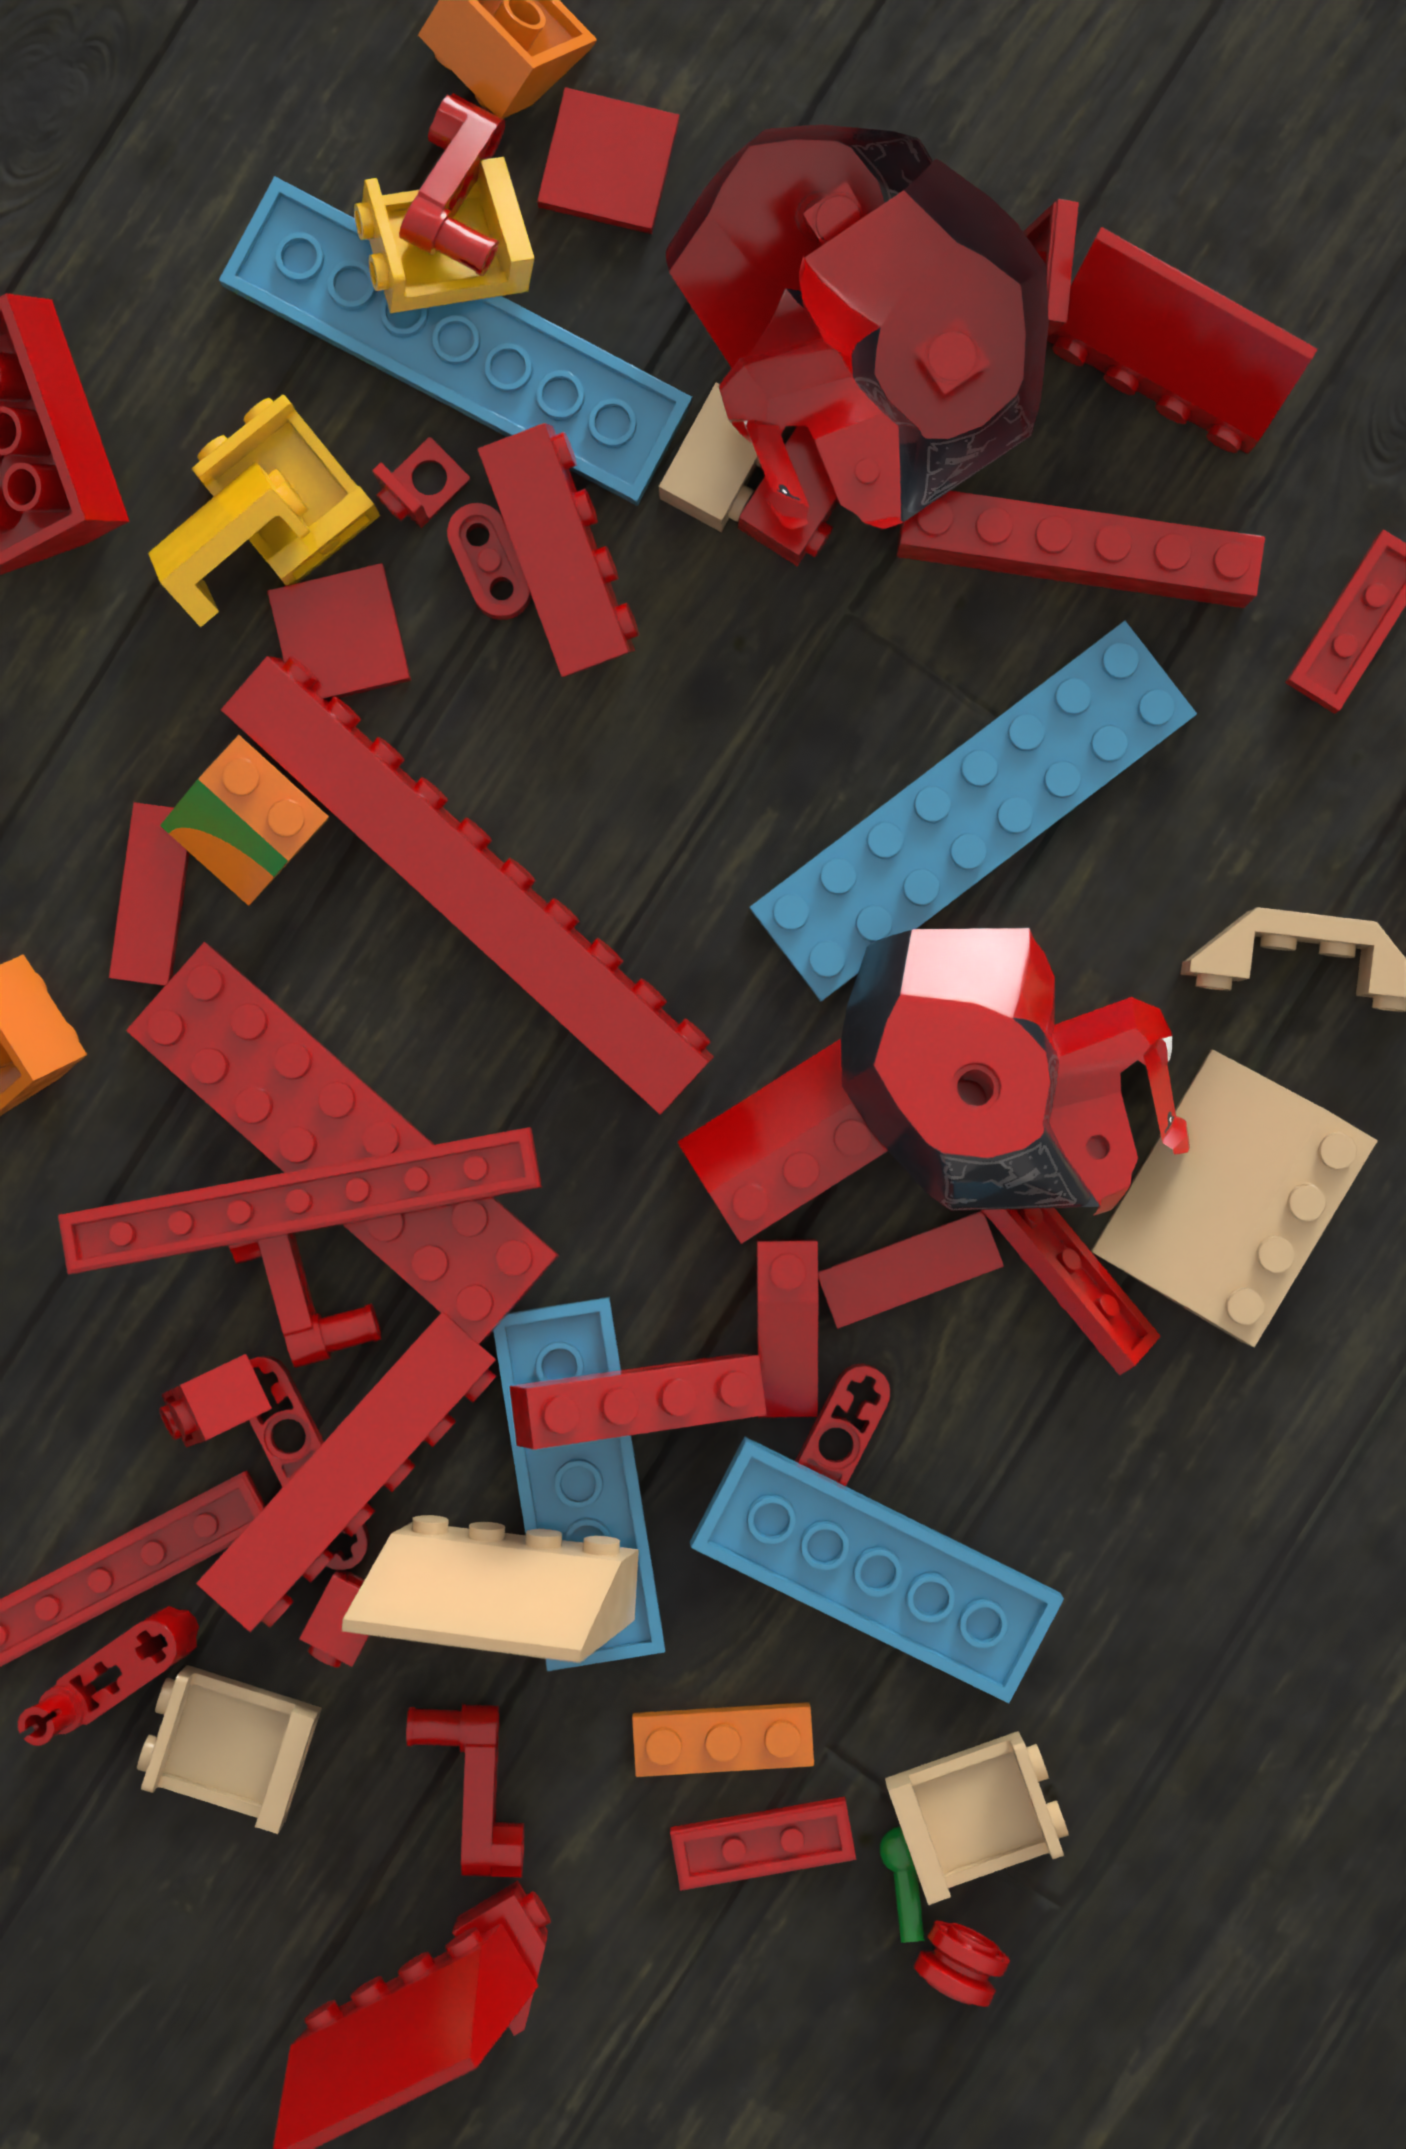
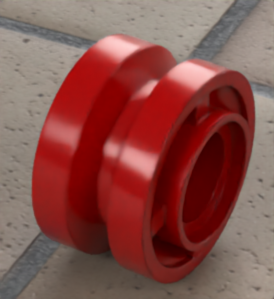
[914,1921,1010,2007]

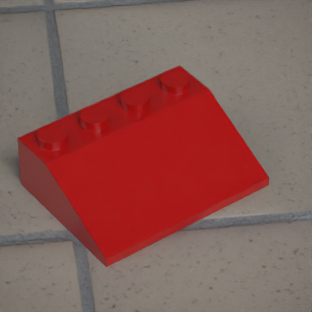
[1047,227,1317,454]
[0,293,130,575]
[273,1923,539,2149]

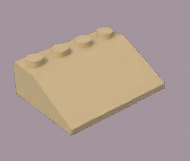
[1091,1049,1378,1347]
[342,1515,639,1663]

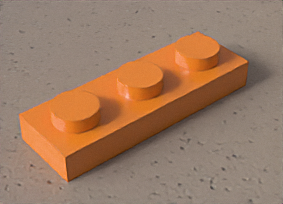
[632,1702,814,1777]

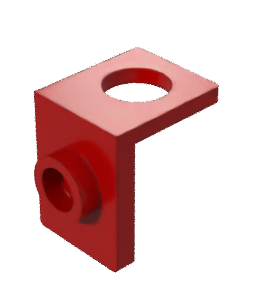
[372,437,470,529]

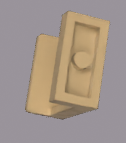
[137,1665,322,1834]
[885,1731,1069,1905]

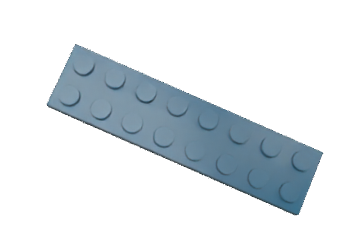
[219,176,693,506]
[749,621,1197,1002]

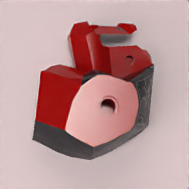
[666,125,933,368]
[718,158,1049,529]
[841,928,1190,1215]

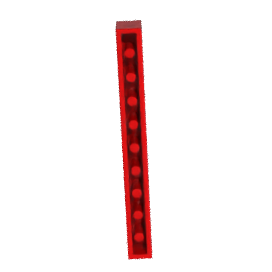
[221,656,714,1115]

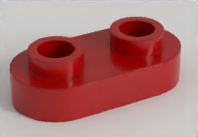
[447,503,531,620]

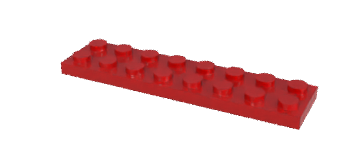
[126,942,559,1345]

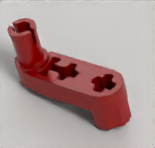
[399,93,505,276]
[229,1233,381,1368]
[18,1606,199,1746]
[406,1704,525,1878]

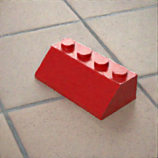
[677,1038,888,1244]

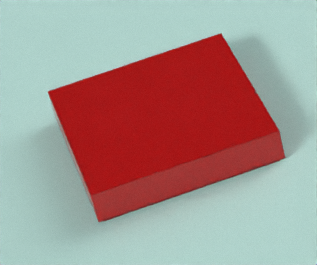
[537,87,680,234]
[1023,199,1079,338]
[268,563,411,701]

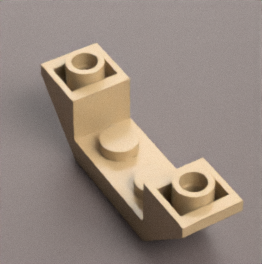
[1181,908,1406,1012]

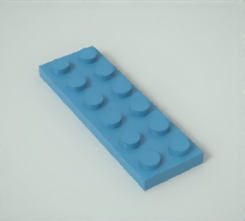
[493,1297,665,1671]
[690,1436,1064,1703]

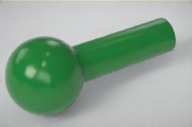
[880,1826,925,1943]

